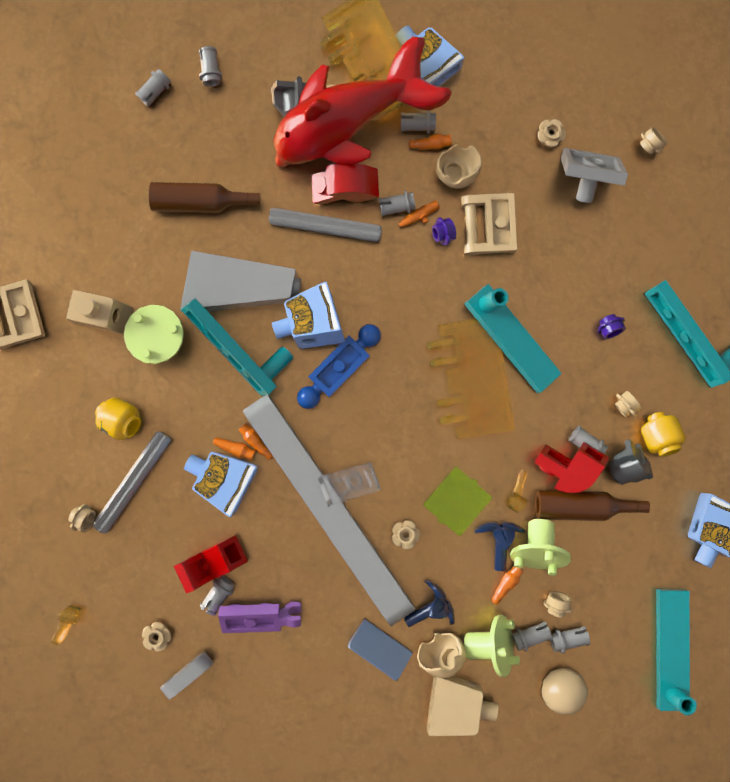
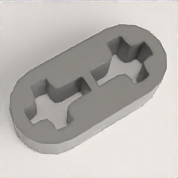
[160,651,214,700]

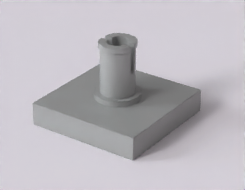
[561,147,628,203]

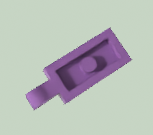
[218,602,302,633]

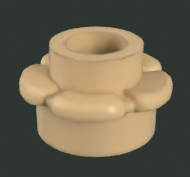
[537,119,566,147]
[640,127,668,154]
[615,391,642,418]
[68,504,96,533]
[392,520,420,550]
[544,592,573,617]
[142,622,171,652]

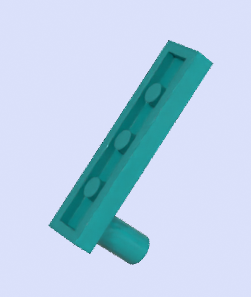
[644,280,730,388]
[464,284,562,393]
[181,298,293,396]
[656,589,697,715]

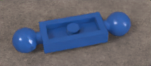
[297,324,381,409]

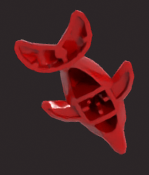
[273,36,452,167]

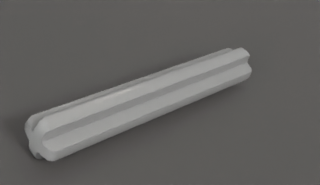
[269,208,382,242]
[93,431,171,533]

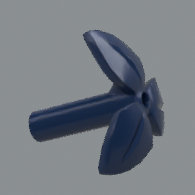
[474,521,525,571]
[404,580,455,627]

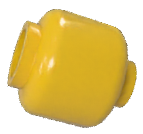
[95,397,141,440]
[641,412,686,457]

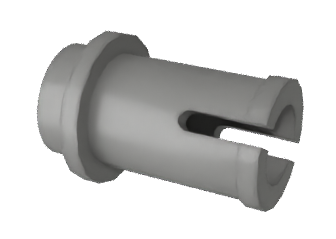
[199,46,222,87]
[135,69,171,107]
[401,111,436,134]
[379,190,416,217]
[568,425,608,454]
[200,576,235,616]
[512,622,552,652]
[550,626,590,654]

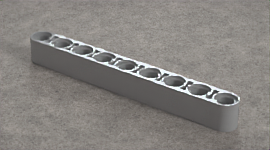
[243,395,416,627]

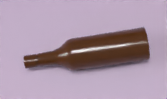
[149,182,261,213]
[535,490,650,521]

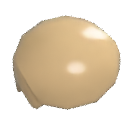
[436,144,482,189]
[417,633,466,679]
[541,668,588,715]

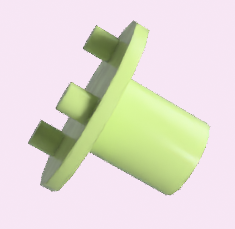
[124,305,184,364]
[510,519,571,576]
[464,615,520,677]

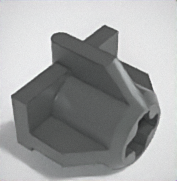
[271,76,306,117]
[609,439,654,485]

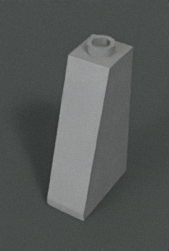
[181,251,301,312]

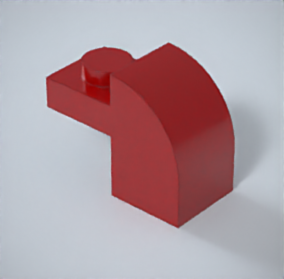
[312,163,379,205]
[535,442,610,493]
[174,535,248,594]

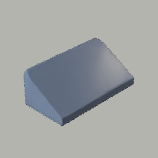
[348,618,413,681]

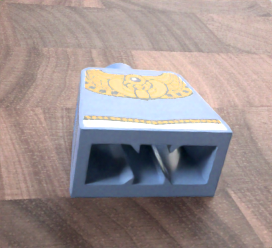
[396,25,464,86]
[272,281,345,349]
[184,452,260,518]
[688,493,730,568]

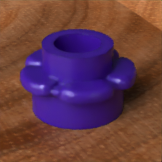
[432,217,456,245]
[597,314,626,339]

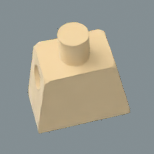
[66,290,133,335]
[427,676,498,736]

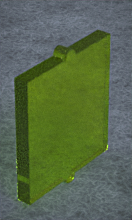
[423,466,493,536]

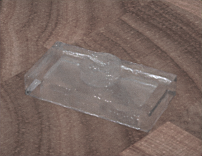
[318,462,381,507]

